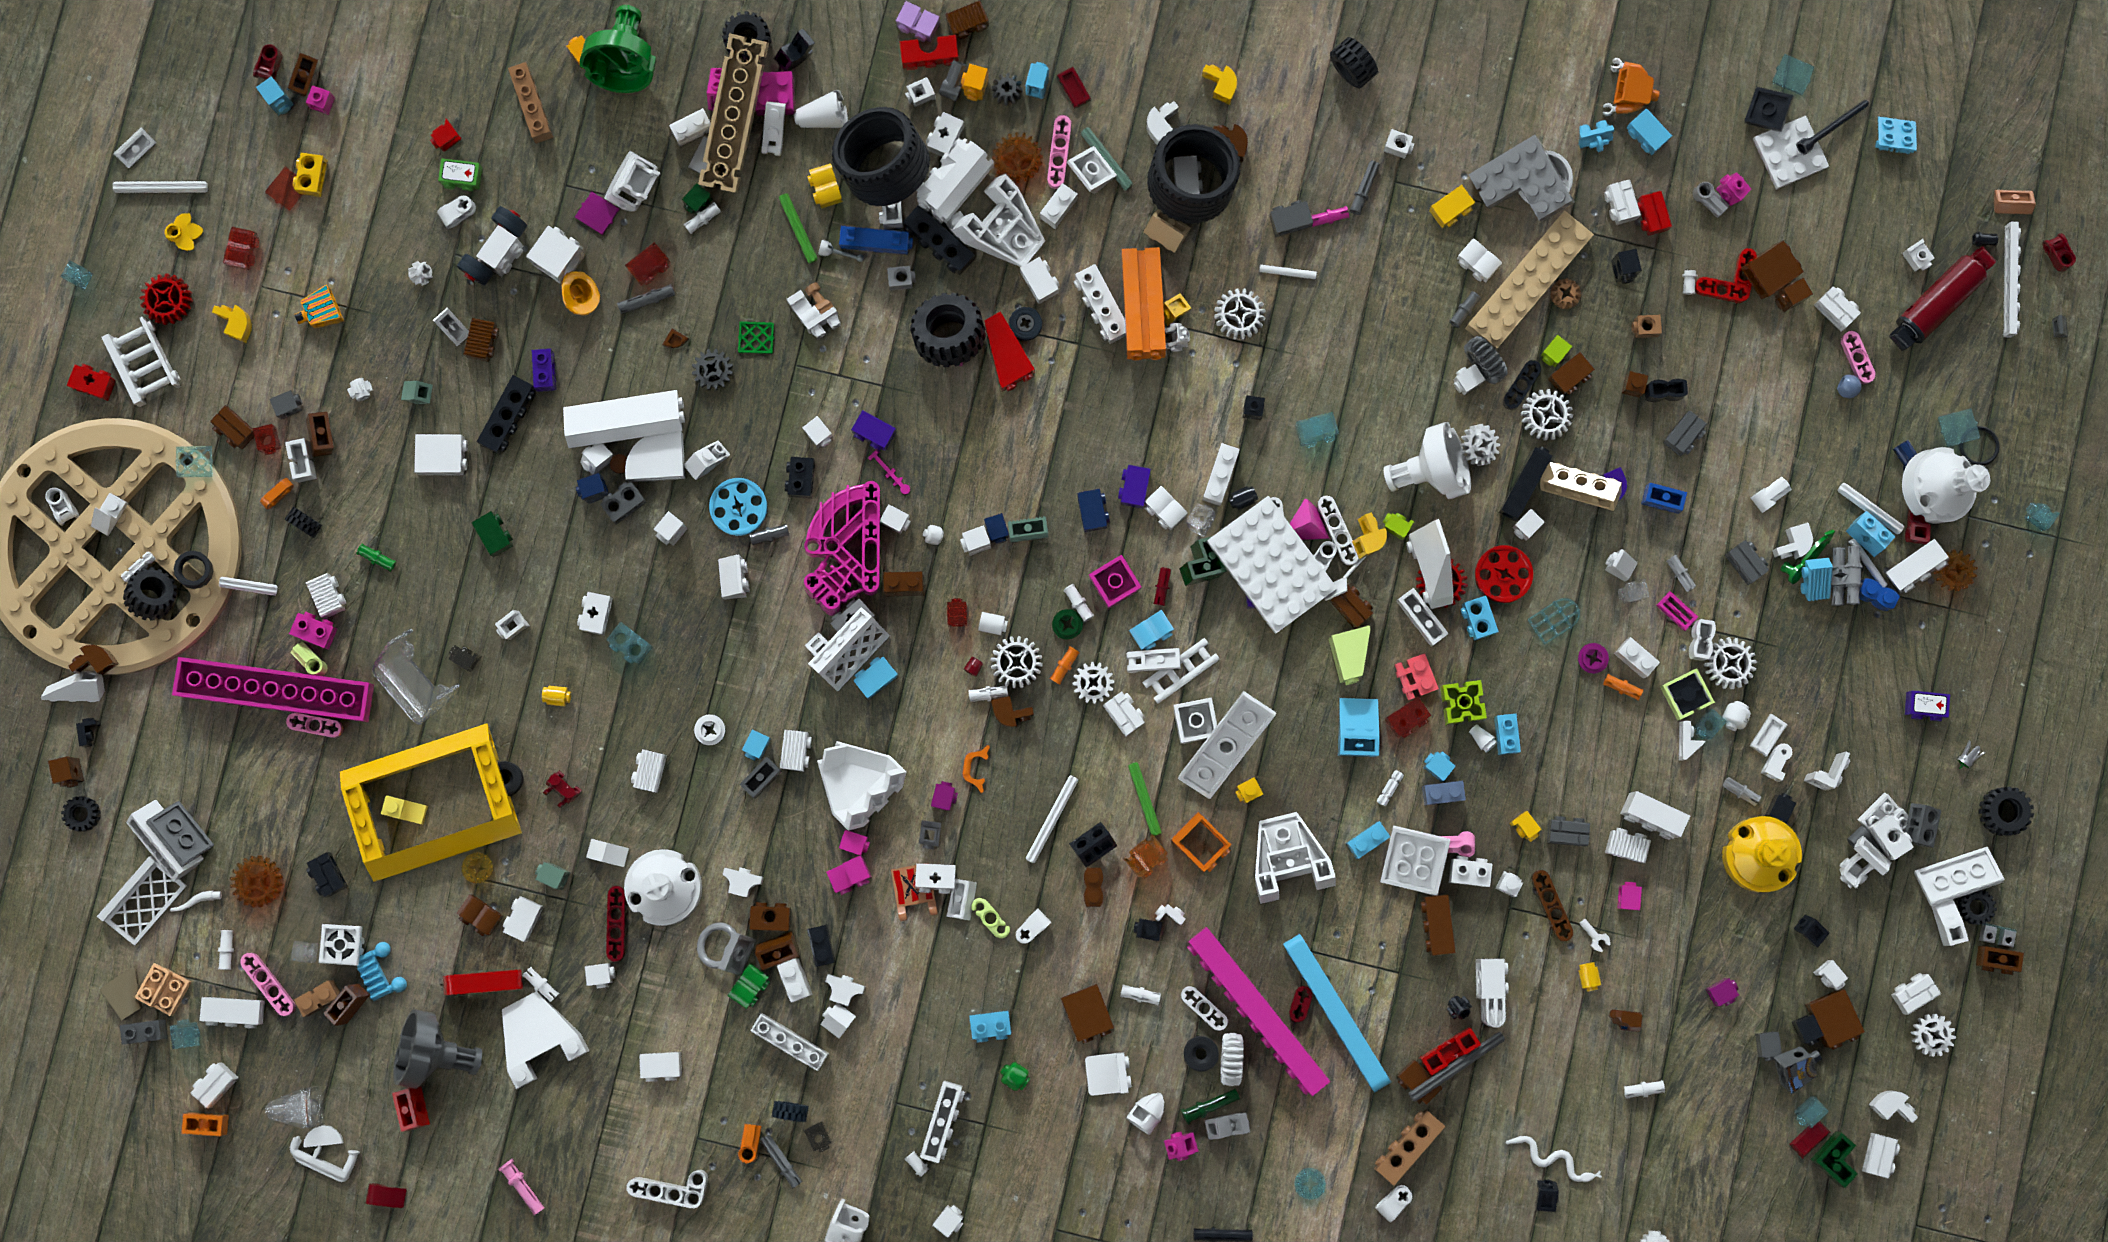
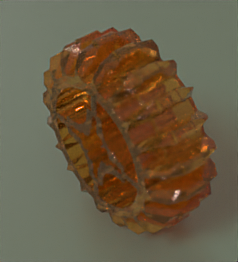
[992,132,1043,183]
[230,855,283,908]

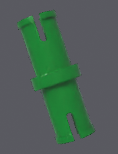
[356,543,396,572]

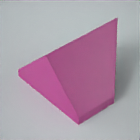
[1290,499,1329,540]

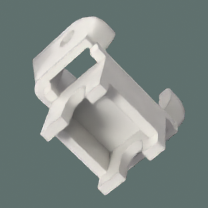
[604,151,660,212]
[825,1198,869,1242]

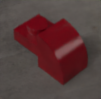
[1905,509,1931,545]

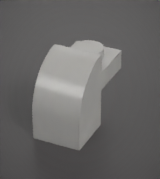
[1205,1113,1250,1140]

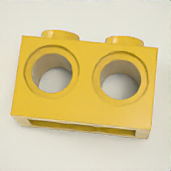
[293,153,327,197]

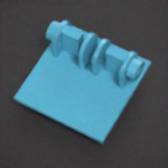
[1875,117,1917,154]

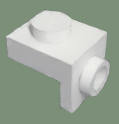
[1155,904,1185,925]

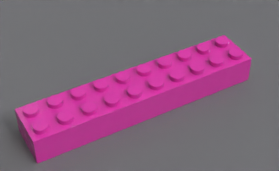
[172,657,374,723]
[1187,927,1331,1096]

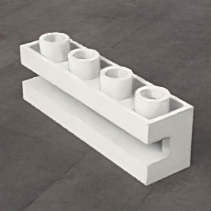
[751,1013,829,1071]

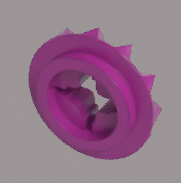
[1578,643,1609,674]

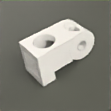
[1761,743,1792,782]

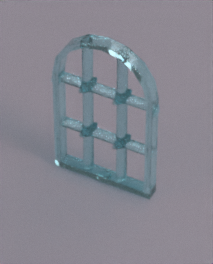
[1527,598,1580,645]

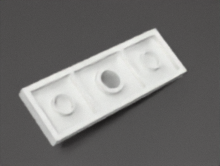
[1178,691,1276,799]

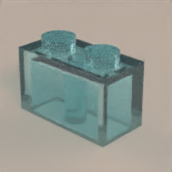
[1295,411,1339,448]

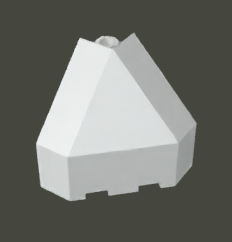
[817,741,906,830]

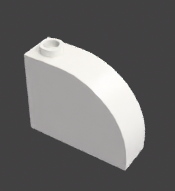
[625,431,685,482]

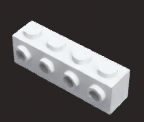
[1073,264,1126,344]
[920,1080,965,1163]

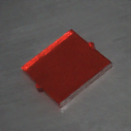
[265,166,310,211]

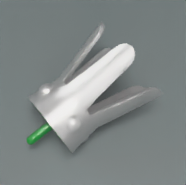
[1957,740,1986,769]

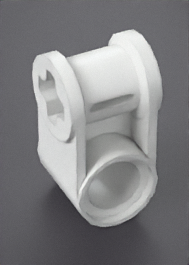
[437,196,476,229]
[45,488,79,526]
[1313,541,1337,572]
[1016,909,1051,944]
[1376,1185,1412,1222]

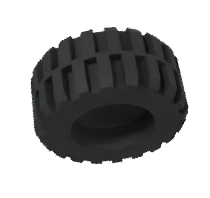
[910,293,986,367]

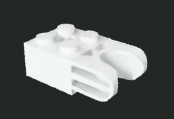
[1476,959,1509,1027]

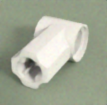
[1751,477,1792,513]

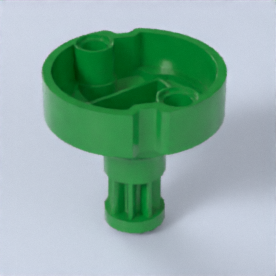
[579,5,656,93]

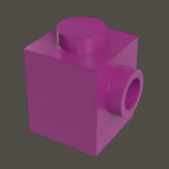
[931,781,958,811]
[1705,978,1739,1007]

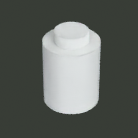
[978,612,1008,635]

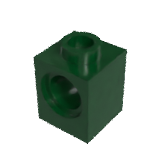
[682,183,713,215]

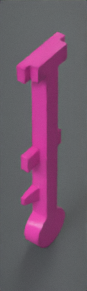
[868,450,910,495]

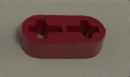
[1289,986,1312,1022]

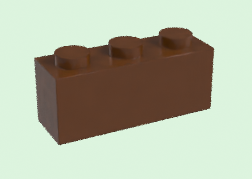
[1420,895,1456,956]

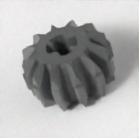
[991,73,1023,106]

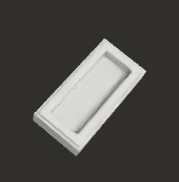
[1750,714,1787,757]

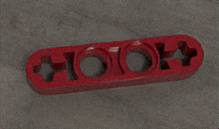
[606,886,626,962]

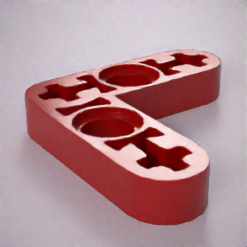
[1695,248,1757,303]

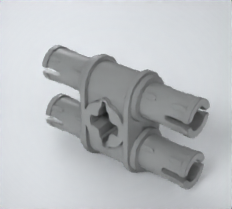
[1831,546,1863,606]

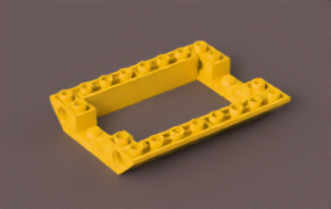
[340,723,522,882]

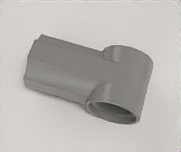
[1693,182,1730,218]

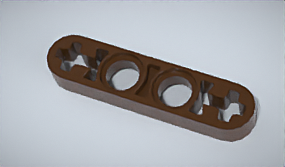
[1531,870,1573,941]

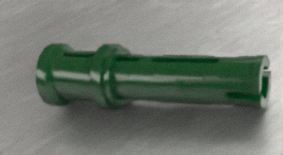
[1181,1088,1240,1125]

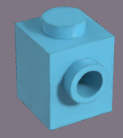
[1423,752,1455,782]

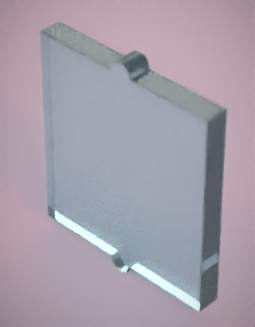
[1772,54,1815,95]
[1938,409,1981,447]

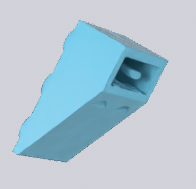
[1338,698,1379,757]

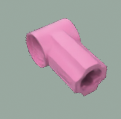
[1440,831,1475,857]

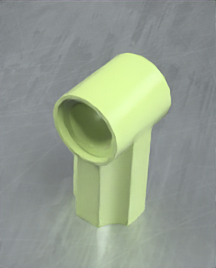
[290,641,328,676]

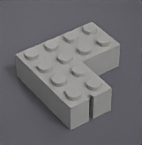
[1468,135,1575,222]

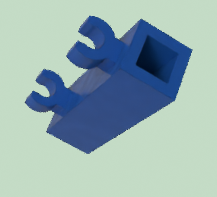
[839,226,913,255]

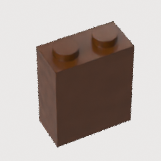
[1741,240,1804,299]
[883,571,924,597]
[1061,984,1114,1044]
[1805,989,1865,1050]

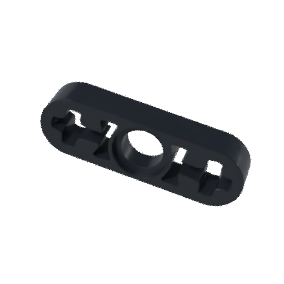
[1503,360,1541,410]

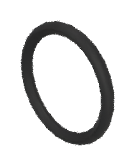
[1959,426,2000,466]

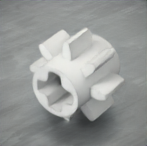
[408,261,433,285]
[347,378,373,401]

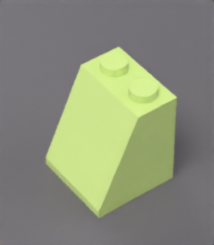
[1328,626,1370,685]

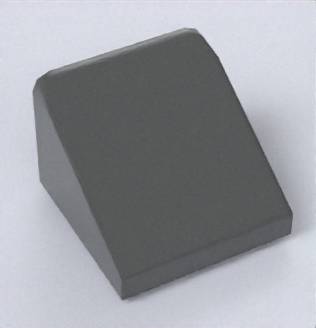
[2052,315,2068,338]

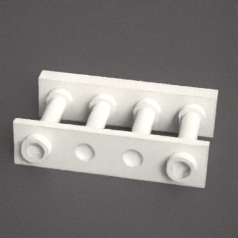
[102,317,181,407]

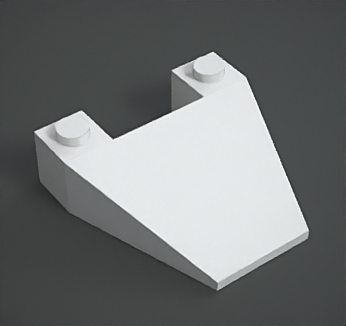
[952,174,1045,267]
[1406,519,1453,609]
[1255,812,1336,904]
[502,991,589,1089]

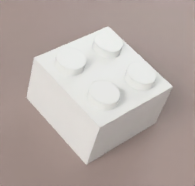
[1173,697,1217,744]

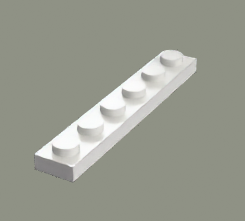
[2003,222,2021,338]

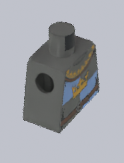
[1774,1047,1822,1094]

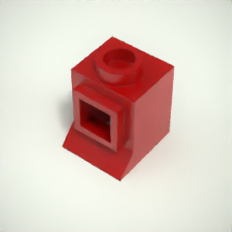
[430,118,462,152]

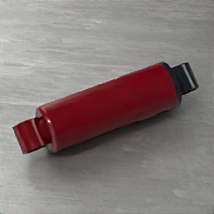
[1889,247,1996,351]

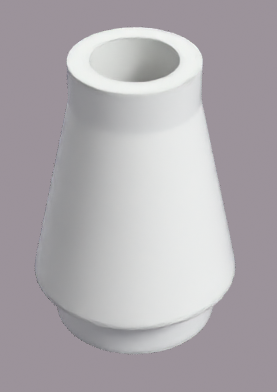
[1469,724,1497,753]

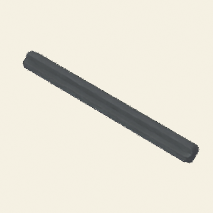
[1409,1032,1505,1101]

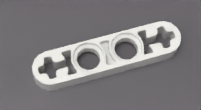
[1317,496,1358,566]

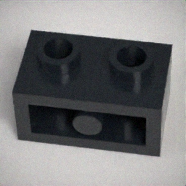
[785,457,815,499]

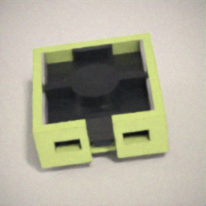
[1660,668,1715,721]

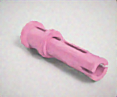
[498,1159,544,1215]

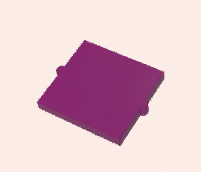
[575,192,620,235]

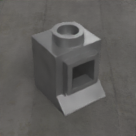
[919,820,941,850]

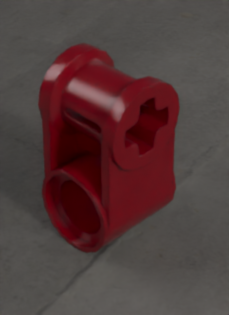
[253,44,283,80]
[2042,233,2076,272]

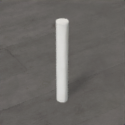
[1259,265,1317,279]
[1848,538,1888,587]

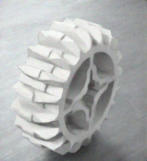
[1214,288,1266,340]
[1521,389,1573,441]
[991,636,1042,688]
[1704,637,1757,689]
[1221,1033,1243,1086]

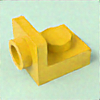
[1163,293,1191,326]

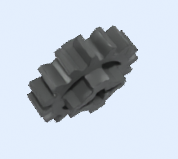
[692,349,733,391]

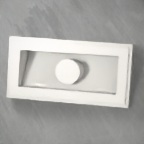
[114,128,156,168]
[947,879,977,920]

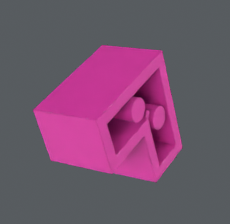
[826,855,872,895]

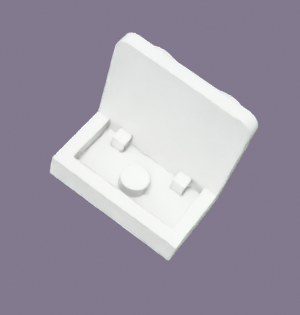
[1085,1052,1132,1095]

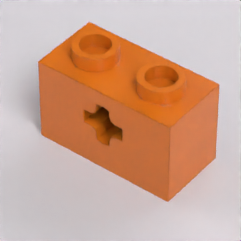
[181,1112,229,1136]

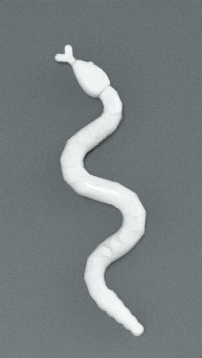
[1506,1136,1602,1182]

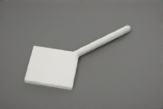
[1325,557,1366,601]

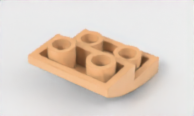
[134,963,192,1016]

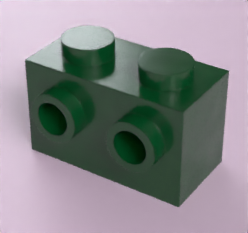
[471,511,513,558]

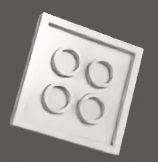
[1753,116,1829,190]
[1380,826,1450,896]

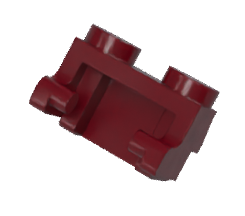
[543,770,582,808]

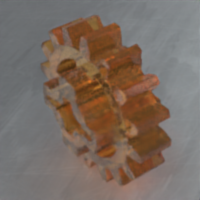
[1934,549,1978,592]

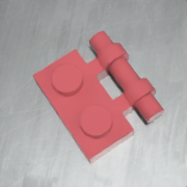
[1395,653,1439,701]

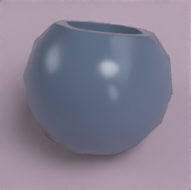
[1837,375,1861,398]

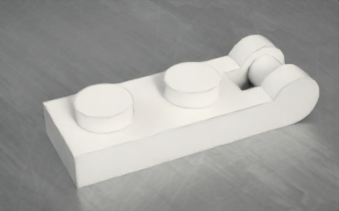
[762,101,786,156]
[1126,648,1181,673]

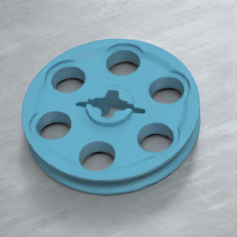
[709,478,767,536]

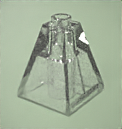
[265,1086,325,1128]

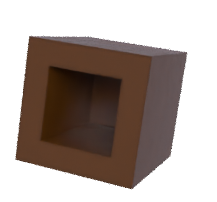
[1621,371,1648,398]

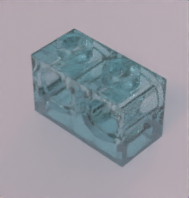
[606,622,653,665]

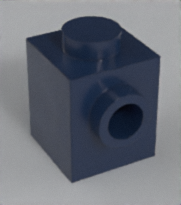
[984,513,1009,544]

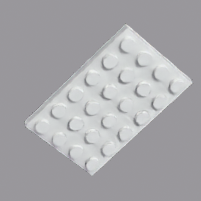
[1206,496,1337,634]

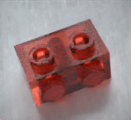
[1385,696,1431,738]

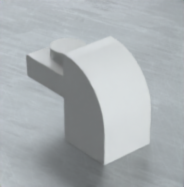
[1147,101,1179,145]
[1772,523,1813,559]
[1868,1091,1918,1123]

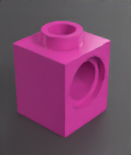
[306,85,335,115]
[839,830,870,856]
[1617,882,1642,910]

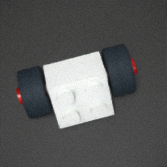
[457,206,527,286]

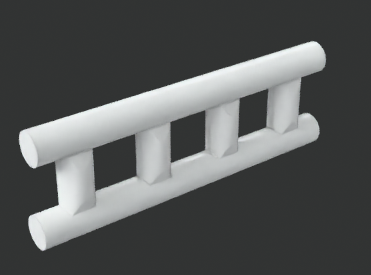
[1142,638,1220,704]

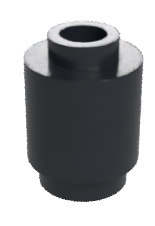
[1228,486,1258,511]

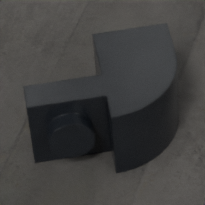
[774,29,815,72]

